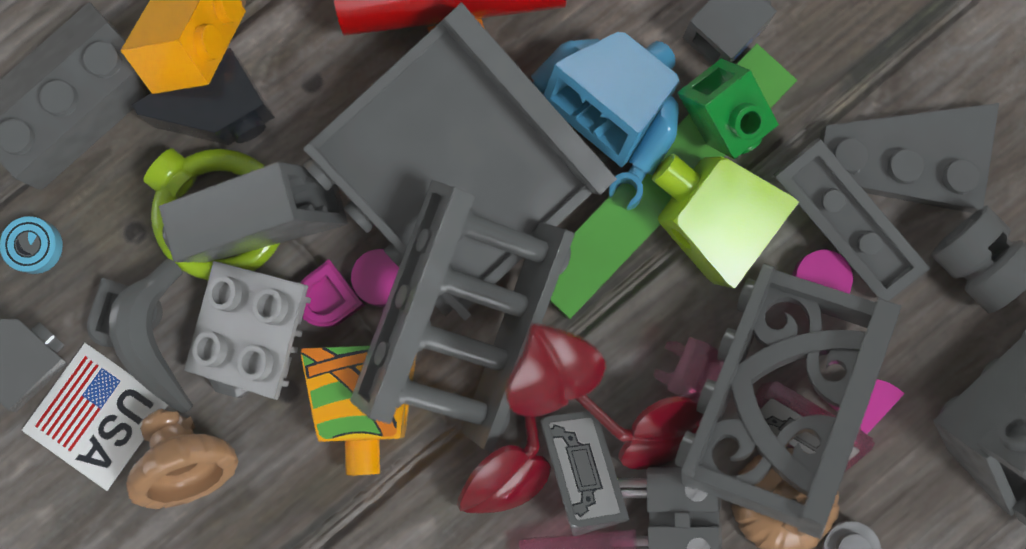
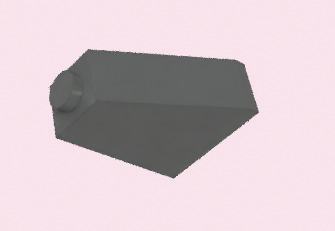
[159,162,348,263]

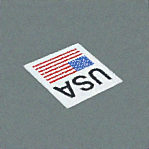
[22,343,168,491]

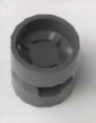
[931,205,1026,314]

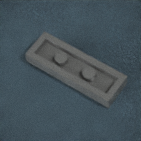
[773,138,930,301]

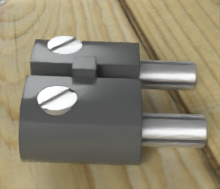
[611,466,722,549]

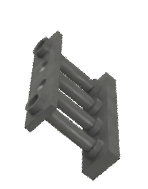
[350,180,575,452]

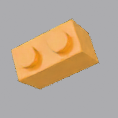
[120,0,246,94]

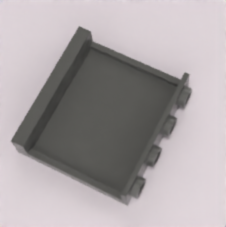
[303,3,617,320]

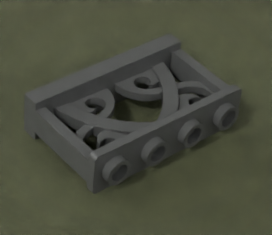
[675,264,902,540]

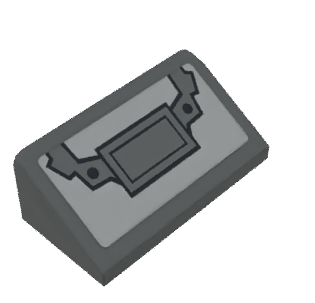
[540,411,630,537]

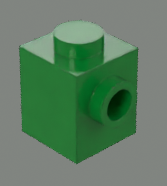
[677,58,779,159]

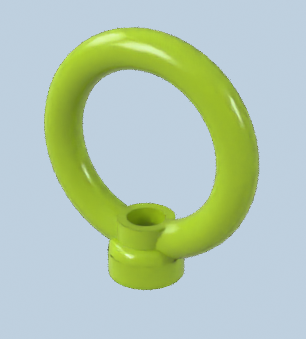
[143,148,280,280]

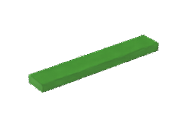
[550,43,797,320]

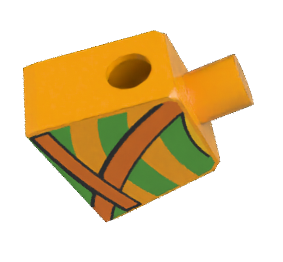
[301,346,416,475]

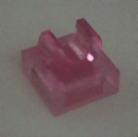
[653,337,724,402]

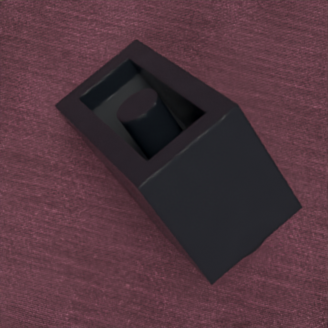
[132,48,275,145]

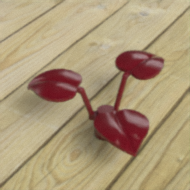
[457,324,704,513]

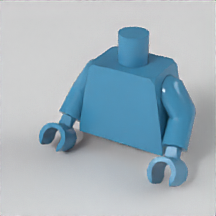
[531,32,680,210]

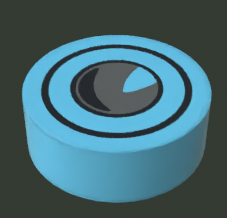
[0,216,63,274]

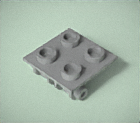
[184,261,311,400]

